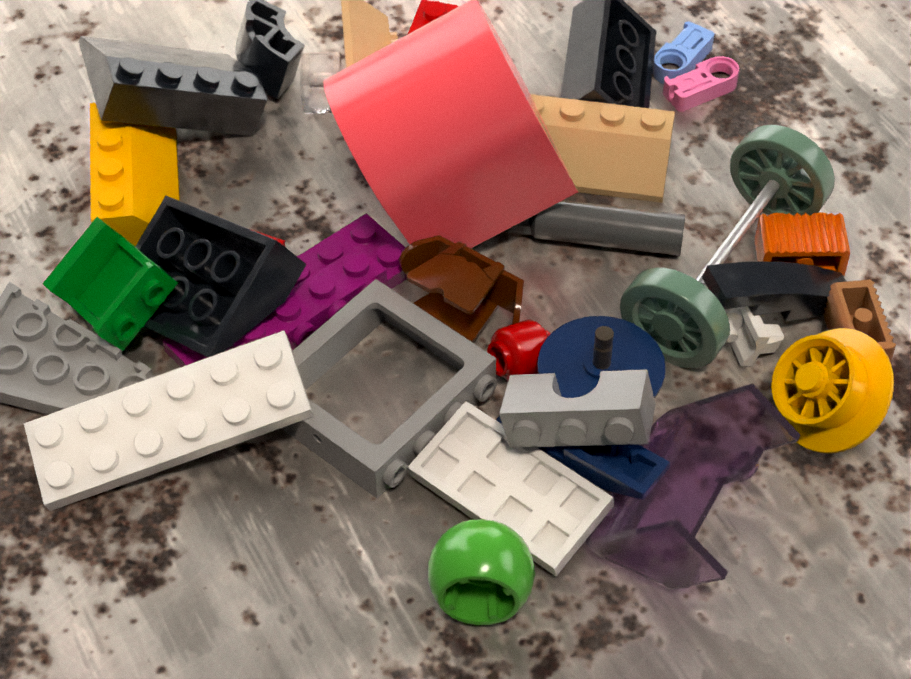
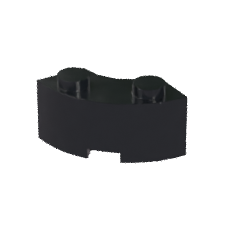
[235,0,305,99]

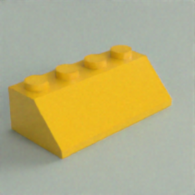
[90,102,180,246]

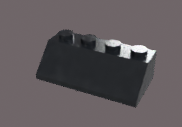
[561,0,656,108]

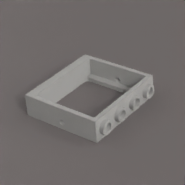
[281,279,497,498]

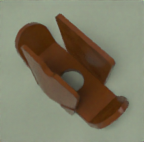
[399,235,524,343]

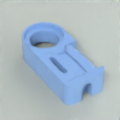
[653,22,714,84]

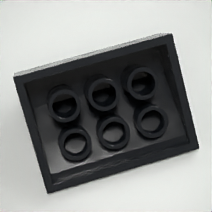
[79,36,268,136]
[136,196,307,358]

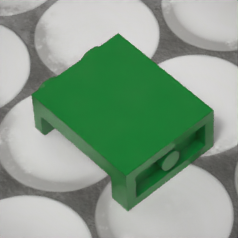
[42,217,178,351]

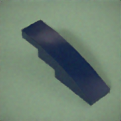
[496,416,670,500]

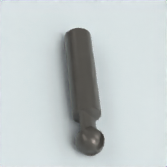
[501,200,685,256]

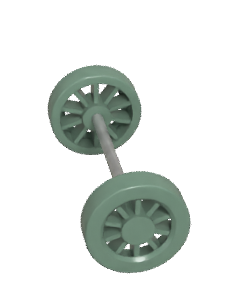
[620,125,835,368]

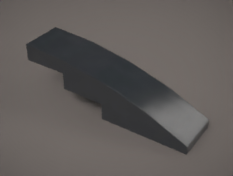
[702,262,847,322]

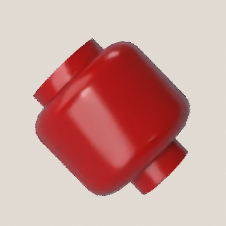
[487,319,551,381]

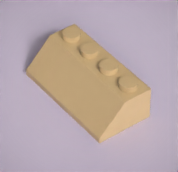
[341,0,398,68]
[530,94,675,203]

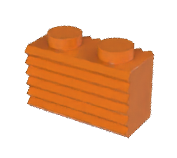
[755,212,850,276]

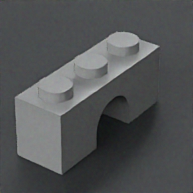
[499,369,656,448]

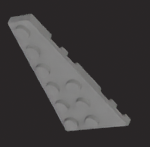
[0,282,155,415]

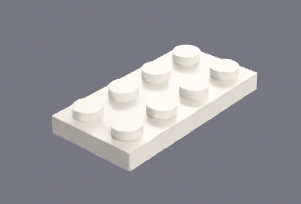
[407,401,614,576]

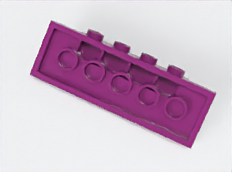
[163,213,407,367]

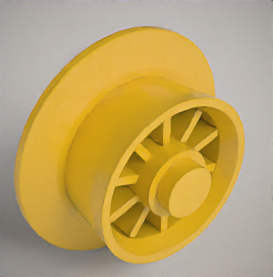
[771,328,894,454]

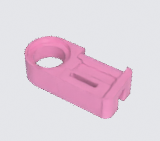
[663,56,739,112]

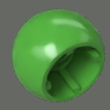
[427,519,535,625]

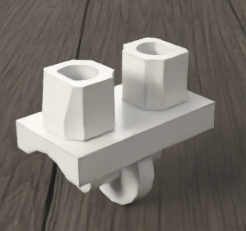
[725,306,784,366]

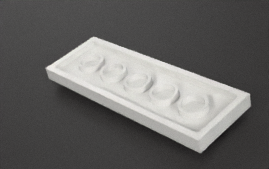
[24,330,314,511]

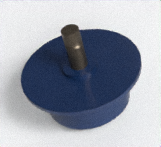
[538,316,666,399]

